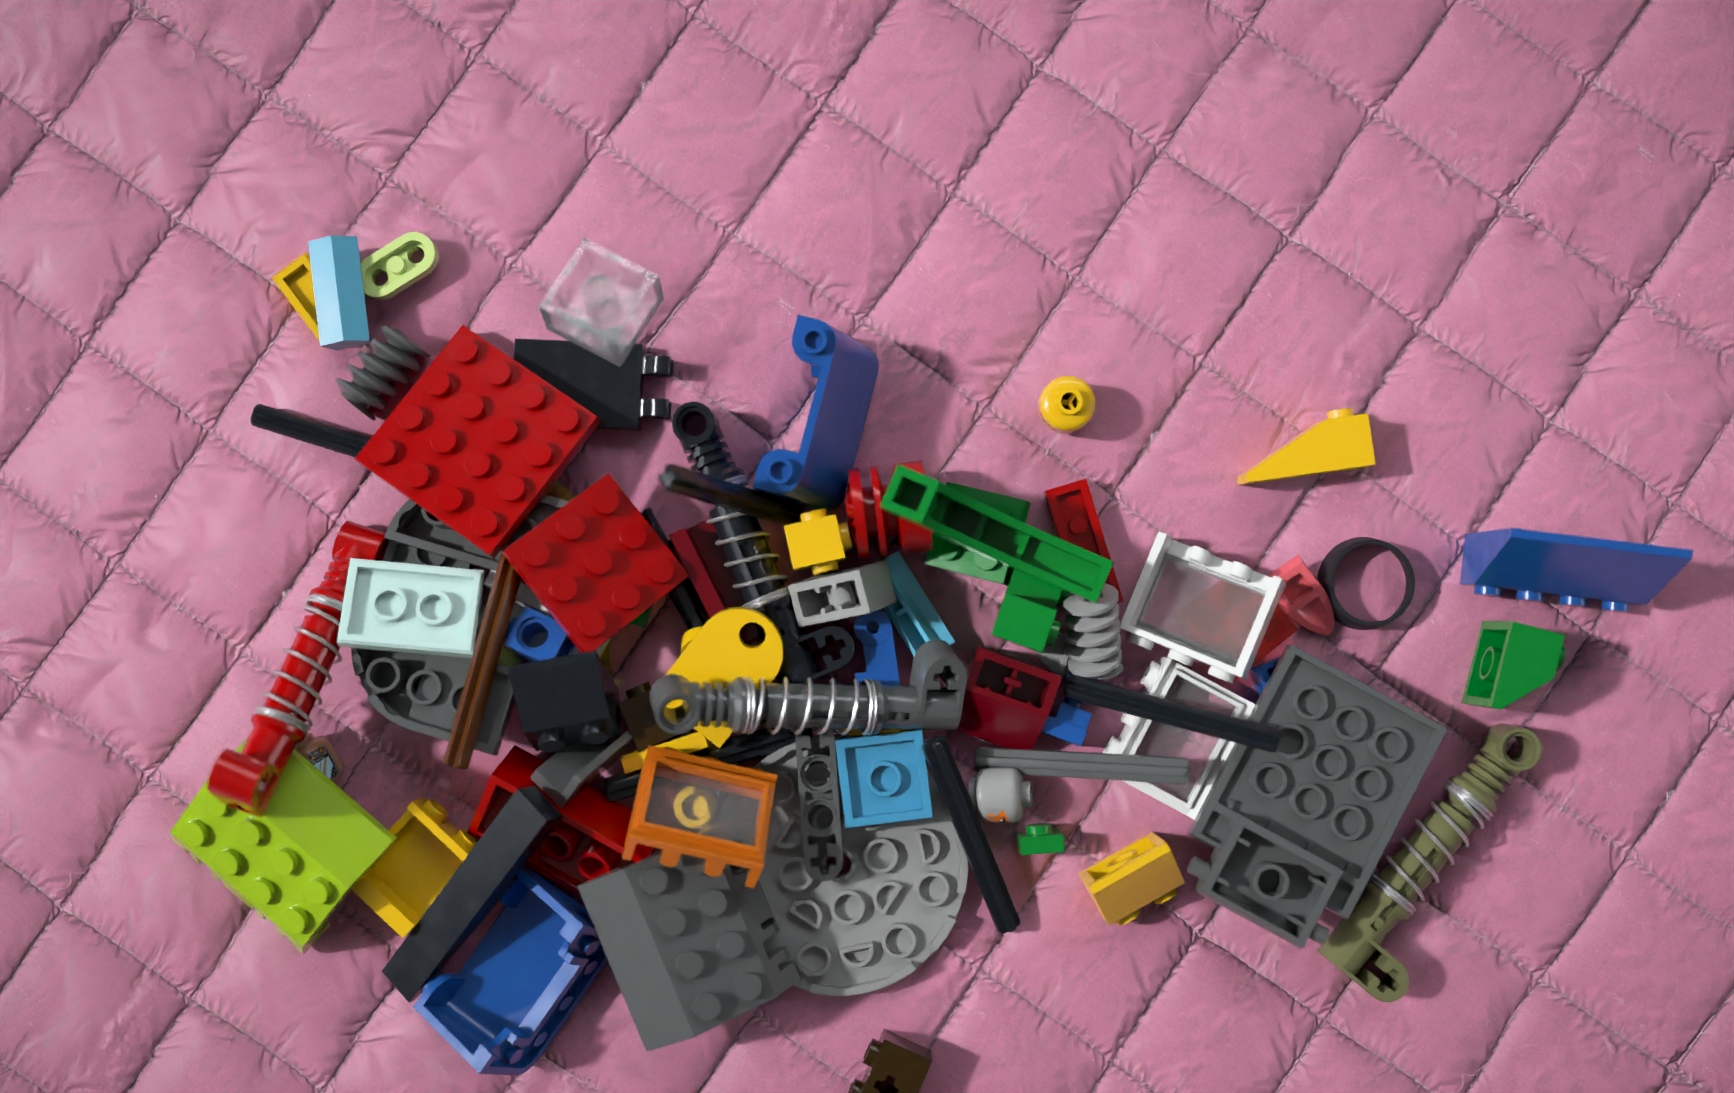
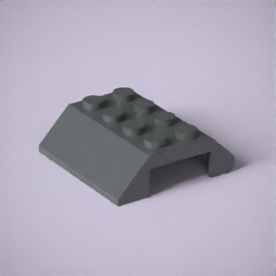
[577,817,800,1052]

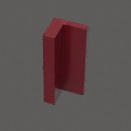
[669,518,759,643]

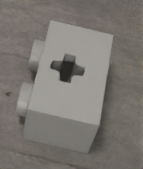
[788,560,897,627]

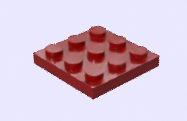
[502,473,690,653]

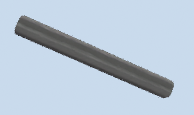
[974,747,1190,784]

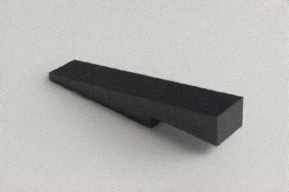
[382,786,564,1002]

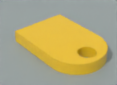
[664,607,783,748]

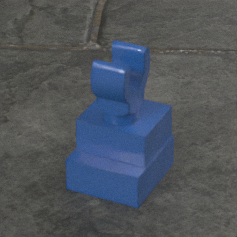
[1041,671,1095,747]

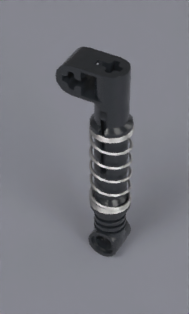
[672,401,856,684]

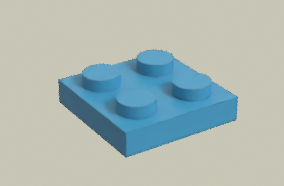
[835,730,933,828]

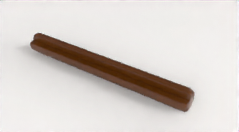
[443,554,521,769]

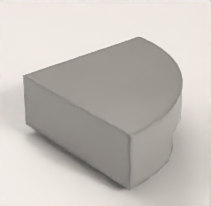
[1035,632,1070,678]

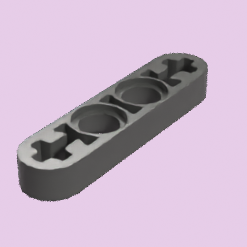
[795,728,843,882]

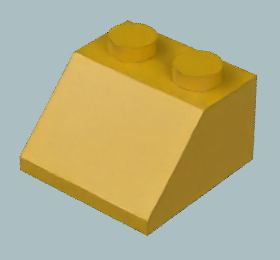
[1078,832,1185,926]

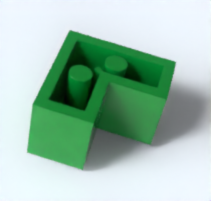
[990,569,1070,653]

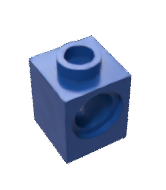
[504,606,575,663]

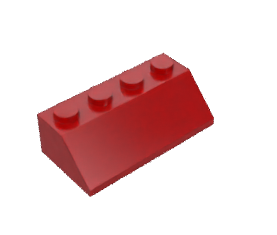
[467,745,656,896]

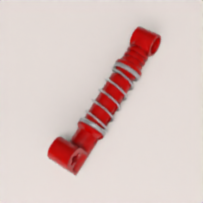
[207,520,389,817]

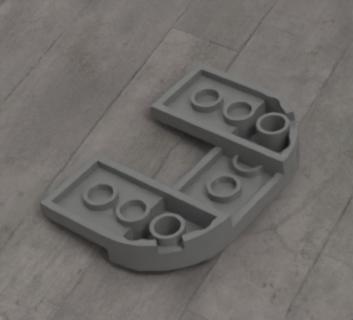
[352,494,570,756]

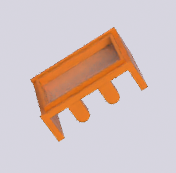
[622,745,778,888]

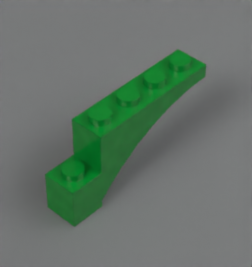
[880,464,1114,604]

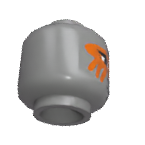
[969,766,1033,823]

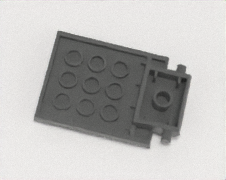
[1187,644,1448,948]

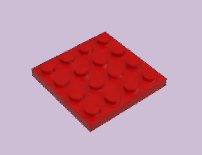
[355,325,600,559]

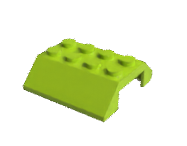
[170,738,397,954]

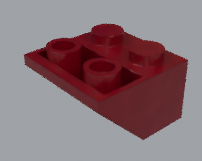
[955,646,1062,749]

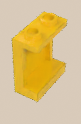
[351,797,478,938]

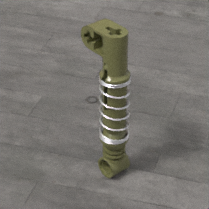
[1317,723,1542,1002]

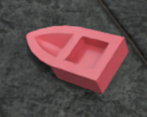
[1267,554,1334,635]

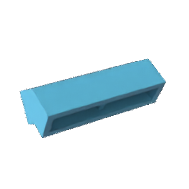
[308,235,370,350]
[882,551,955,656]

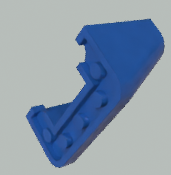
[753,314,879,511]
[413,865,608,1076]

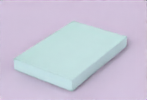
[337,558,485,658]

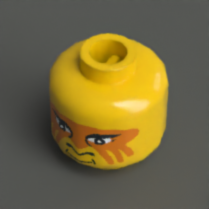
[1038,376,1096,434]

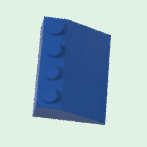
[1460,528,1693,612]

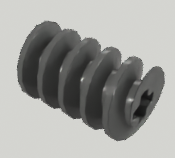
[335,325,430,421]

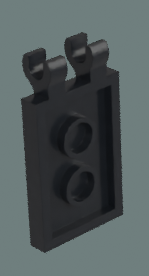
[514,338,674,431]

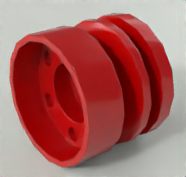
[845,460,932,559]

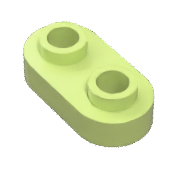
[360,232,439,300]

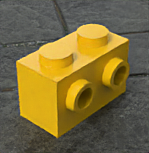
[784,509,852,575]

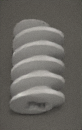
[1063,583,1123,679]

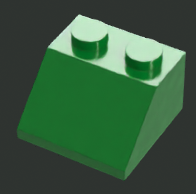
[1461,621,1566,710]

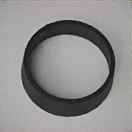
[1317,537,1415,630]

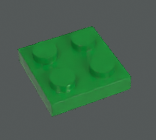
[924,482,1031,586]

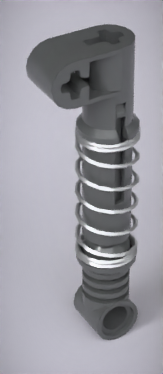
[649,639,967,735]

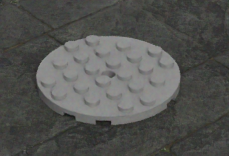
[716,734,968,996]

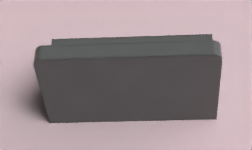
[530,731,633,809]

